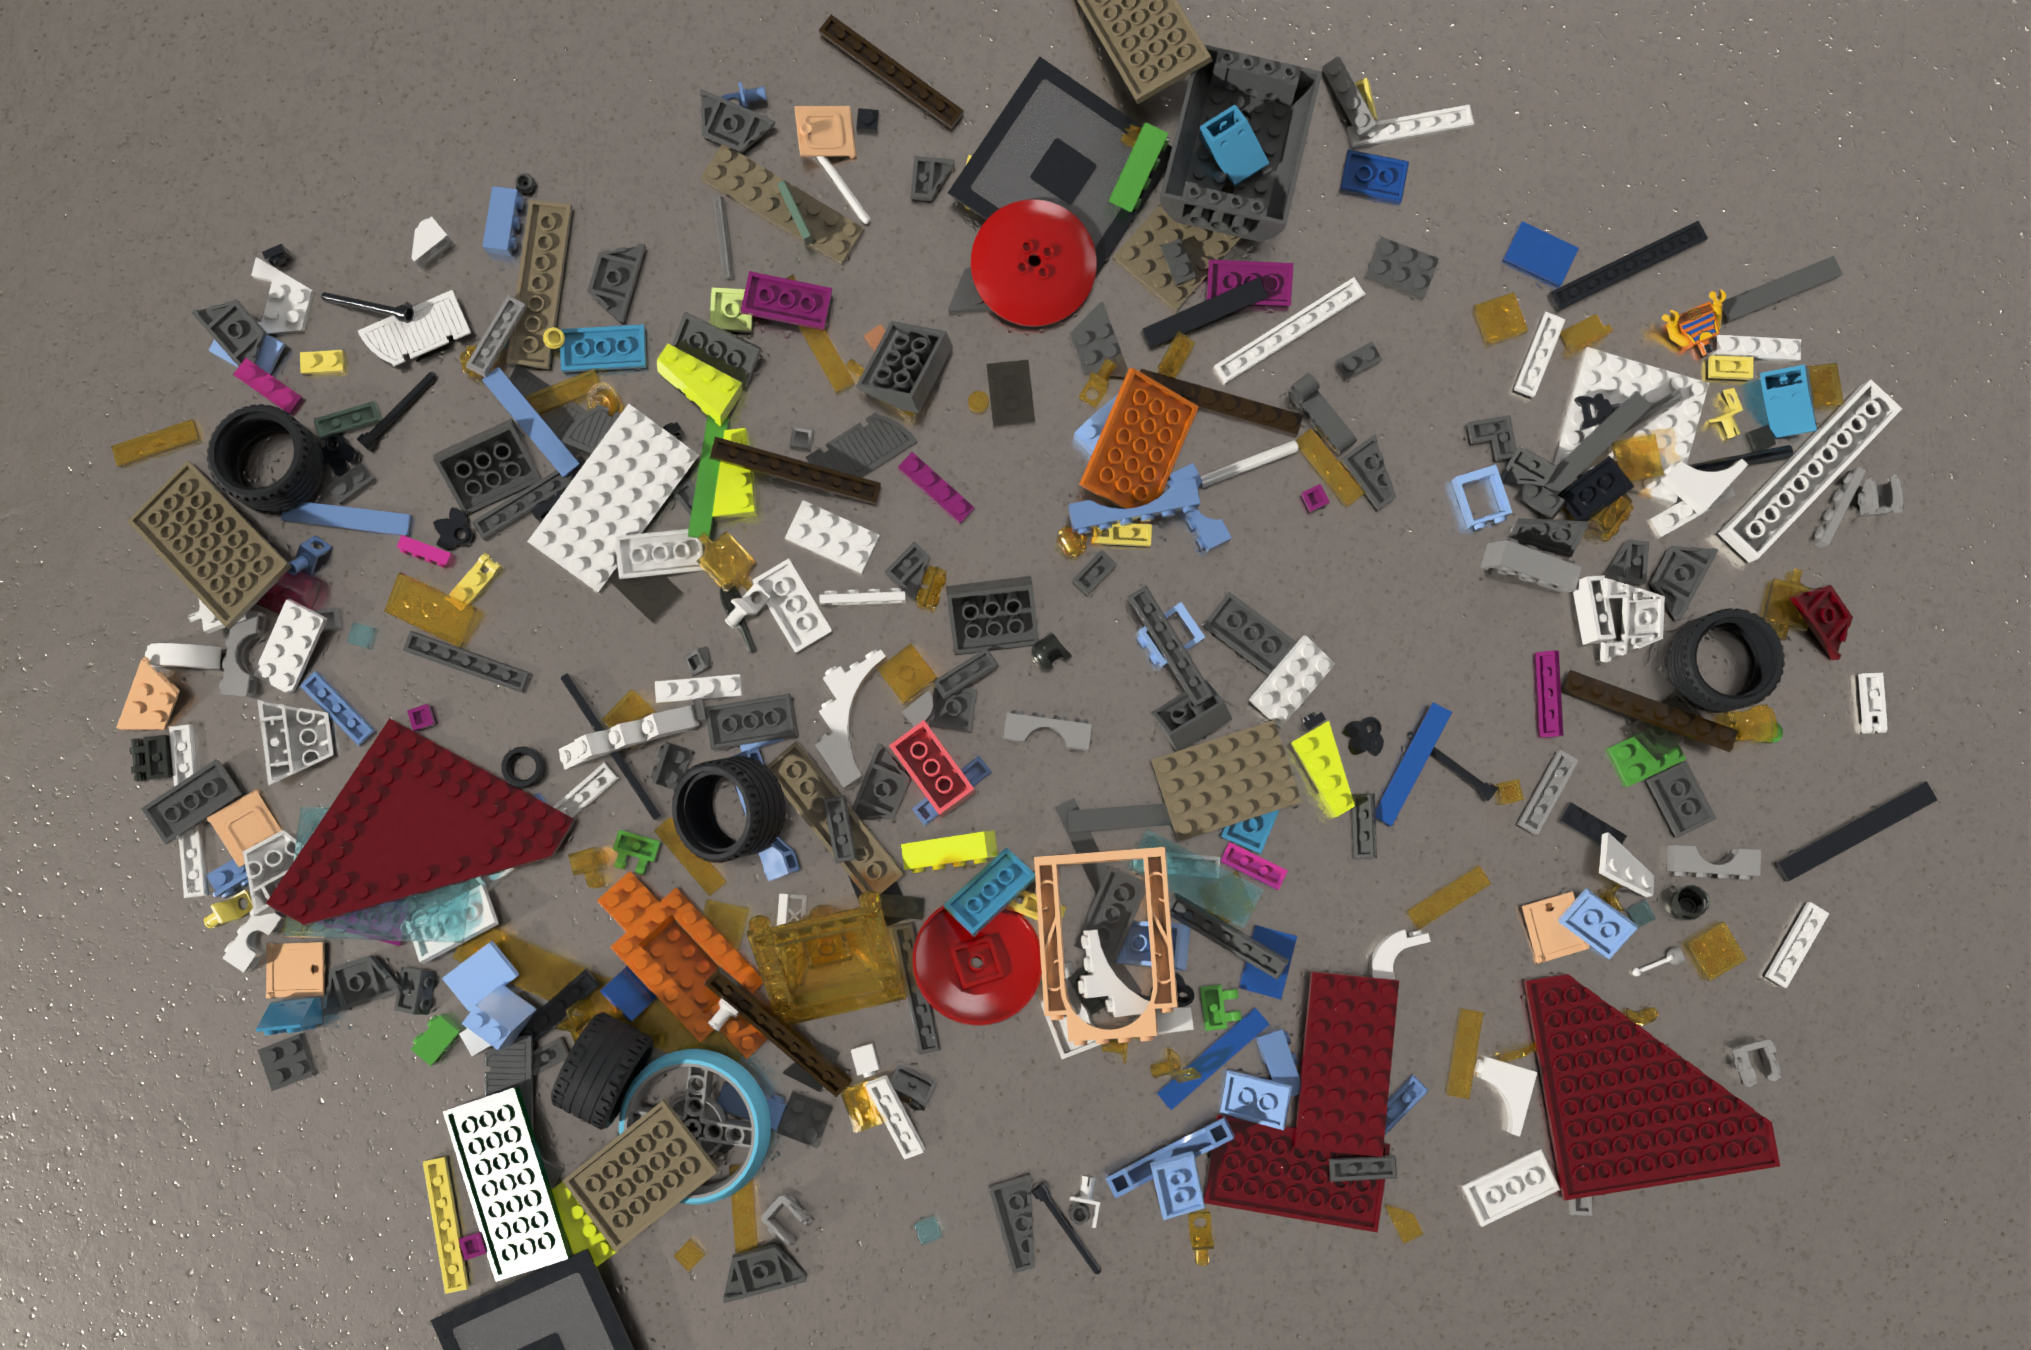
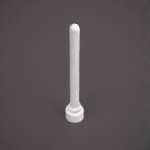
[817,156,870,224]

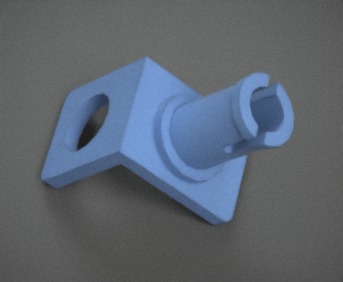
[721,82,767,109]
[287,536,331,577]

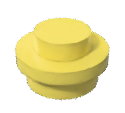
[543,327,565,349]

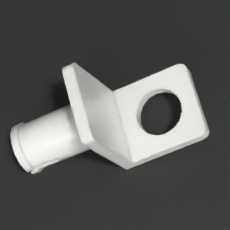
[725,583,771,628]
[708,998,739,1031]
[1069,1176,1100,1228]

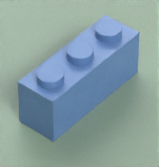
[482,186,524,256]
[1256,1028,1301,1097]
[717,1081,788,1130]

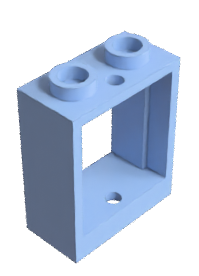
[1451,465,1513,530]
[1137,602,1205,668]

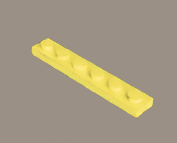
[423,1156,469,1294]

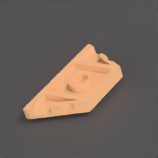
[116,657,180,730]

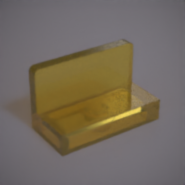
[1560,314,1613,355]

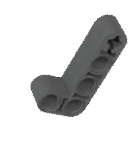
[1288,373,1357,455]

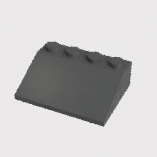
[856,321,953,413]
[433,418,541,515]
[946,576,1039,655]

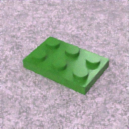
[1607,725,1686,787]

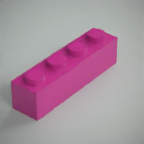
[397,535,454,568]

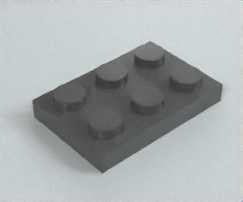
[1365,236,1439,299]
[1646,761,1717,838]

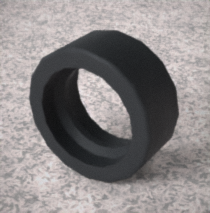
[501,746,545,788]

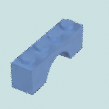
[1168,463,1232,553]

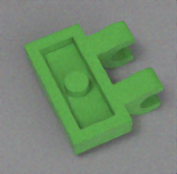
[613,830,661,876]
[1200,984,1242,1031]

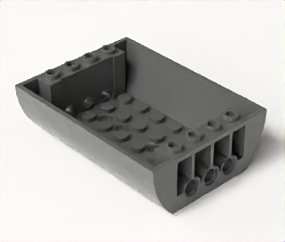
[1160,44,1322,242]

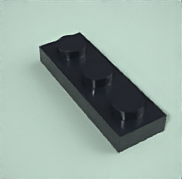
[1558,802,1627,846]

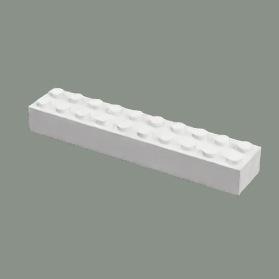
[1718,379,1902,563]

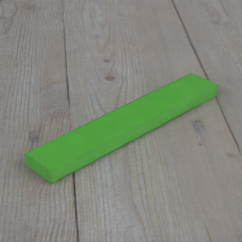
[688,414,729,540]

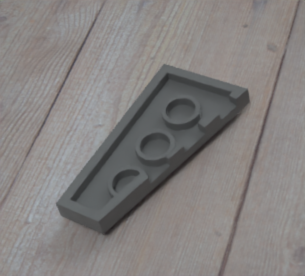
[988,1174,1034,1274]

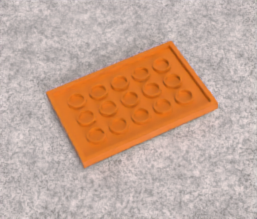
[1079,368,1199,522]

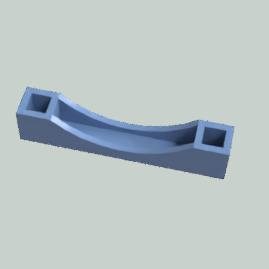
[1068,478,1200,535]
[731,748,800,881]
[1106,1116,1235,1199]

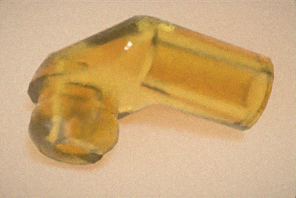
[1624,1007,1658,1026]

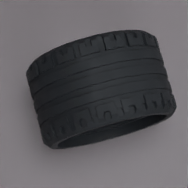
[207,404,324,514]
[1668,608,1785,713]
[672,756,786,863]
[551,1012,653,1130]

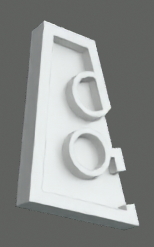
[1599,832,1655,897]

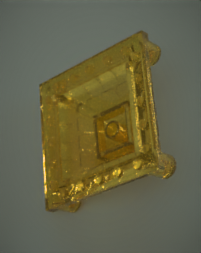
[747,891,907,1025]

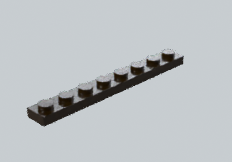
[819,14,964,129]
[1140,369,1303,437]
[709,437,881,505]
[1562,670,1738,752]
[704,966,852,1097]

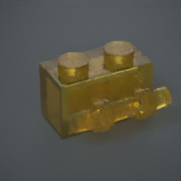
[1588,493,1634,541]
[568,847,609,888]
[841,1078,884,1133]

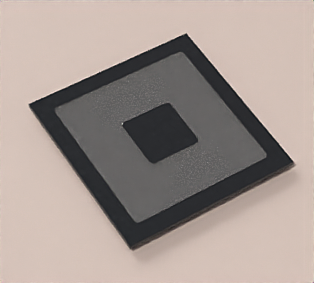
[947,56,1172,276]
[430,1248,634,1350]

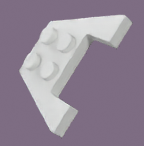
[251,258,315,335]
[1600,578,1665,662]

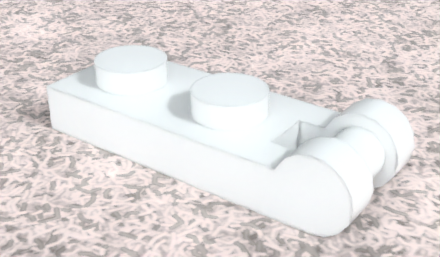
[1858,673,1888,734]

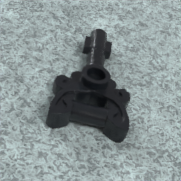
[1574,393,1622,431]

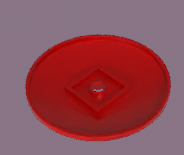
[970,199,1097,327]
[912,905,1042,1026]

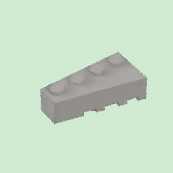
[1480,538,1582,593]

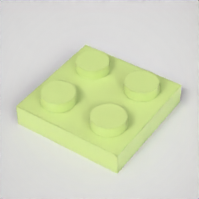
[709,288,753,333]

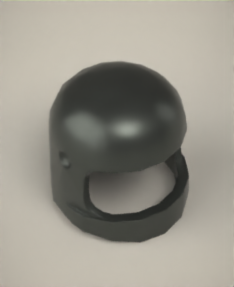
[1031,632,1072,670]
[1672,885,1710,921]

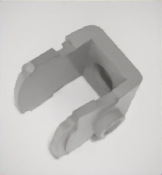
[1857,475,1904,516]
[1733,1040,1783,1087]
[761,1194,814,1245]

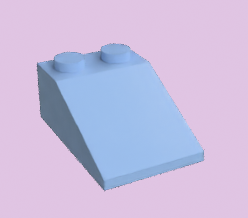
[1074,394,1118,455]
[1116,921,1191,971]

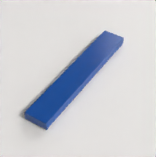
[1375,702,1452,826]
[1157,1007,1270,1110]

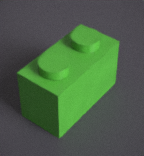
[411,1014,464,1066]

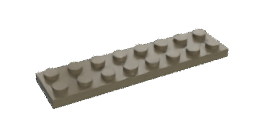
[701,144,865,265]
[506,199,573,369]
[767,741,905,902]

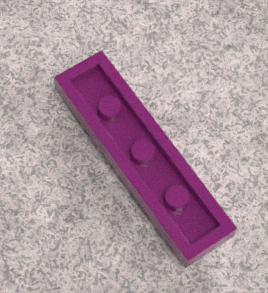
[898,452,975,524]
[1536,650,1564,738]

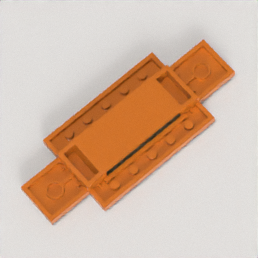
[597,871,768,1060]

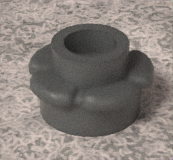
[515,173,536,193]
[1069,1203,1091,1225]

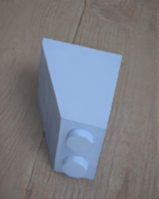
[462,984,537,1050]

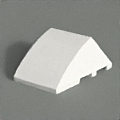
[257,700,334,786]
[243,830,304,917]

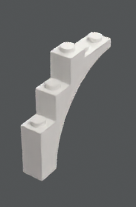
[815,649,887,789]
[559,705,699,770]
[1078,930,1194,1034]

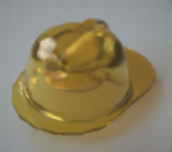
[587,382,625,417]

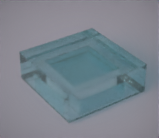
[347,622,376,649]
[1625,899,1656,928]
[914,1216,942,1245]

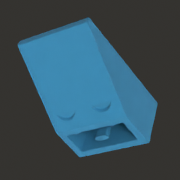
[1199,105,1269,186]
[1760,364,1817,439]
[256,997,323,1035]

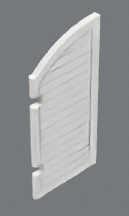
[358,290,471,367]

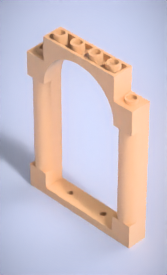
[1034,847,1178,1046]

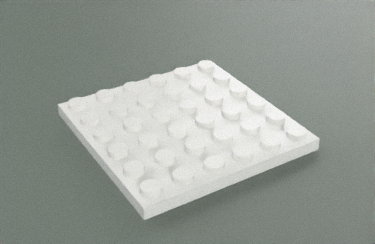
[1553,347,1709,504]

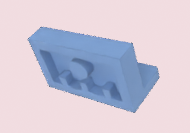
[206,859,249,899]

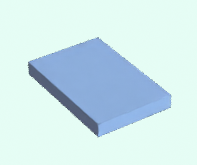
[208,334,286,375]
[1558,888,1638,959]
[442,940,519,1012]
[1220,1070,1293,1130]
[1150,1151,1206,1220]

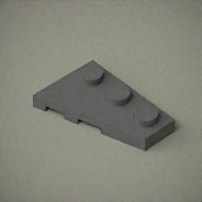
[1340,434,1396,510]

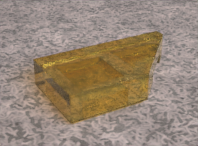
[1497,1042,1536,1062]
[1384,1204,1423,1244]

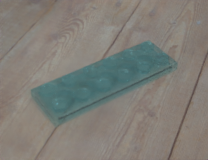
[1128,829,1264,928]

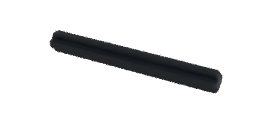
[1689,445,1793,472]

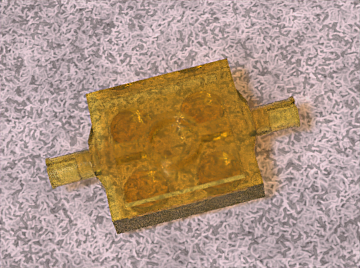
[696,531,756,592]
[1763,569,1813,641]

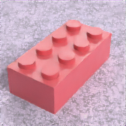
[889,720,976,818]

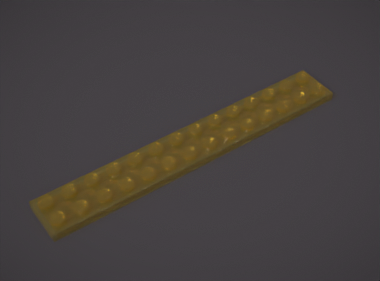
[453,927,742,1077]

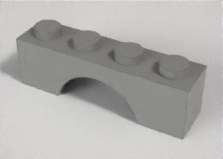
[219,611,266,698]
[1003,710,1092,751]
[1667,845,1761,880]

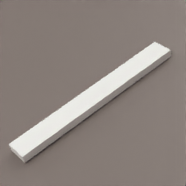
[1213,277,1366,384]
[169,724,209,898]
[475,762,620,892]

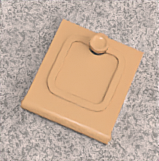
[794,106,857,158]
[207,789,282,868]
[1522,891,1590,964]
[266,942,326,999]

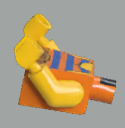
[1662,289,1726,356]

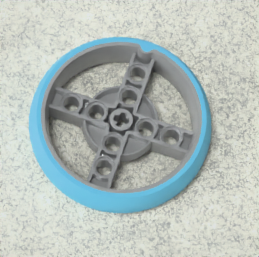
[619,1049,771,1205]

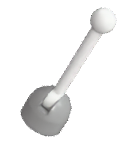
[1632,946,1686,977]

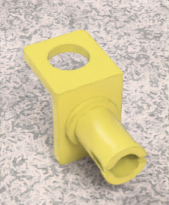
[1709,388,1743,438]
[204,890,253,929]

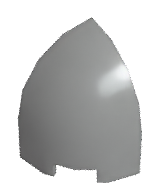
[900,690,933,727]

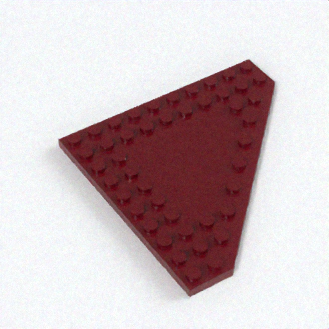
[266,718,575,926]
[1524,974,1780,1201]

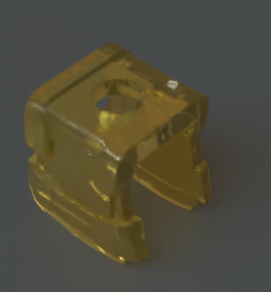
[1728,704,1778,743]

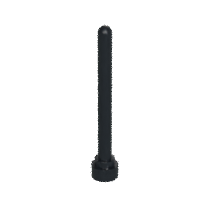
[321,292,414,323]
[357,372,436,451]
[1408,731,1498,801]
[1031,1181,1101,1275]

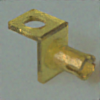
[1079,359,1117,408]
[1596,879,1624,912]
[556,999,591,1044]
[1102,1037,1140,1064]
[1151,1049,1202,1083]
[1189,1212,1214,1266]

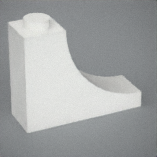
[1661,459,1748,514]
[1475,1055,1537,1136]

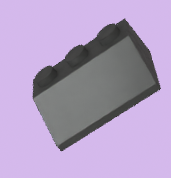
[1151,679,1232,751]

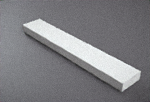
[1347,105,1474,149]

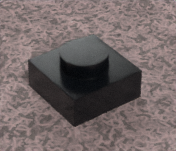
[856,108,880,133]
[262,244,292,266]
[1301,712,1326,732]

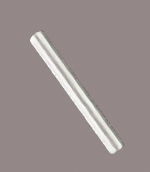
[1200,440,1299,488]

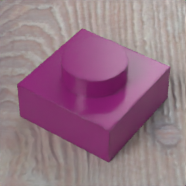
[1300,484,1330,513]
[407,704,436,731]
[459,1231,487,1261]

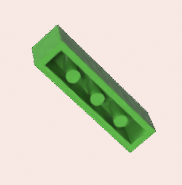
[1108,122,1170,213]

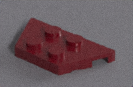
[1790,585,1853,660]

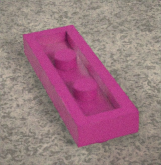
[233,358,301,413]
[1220,842,1288,890]

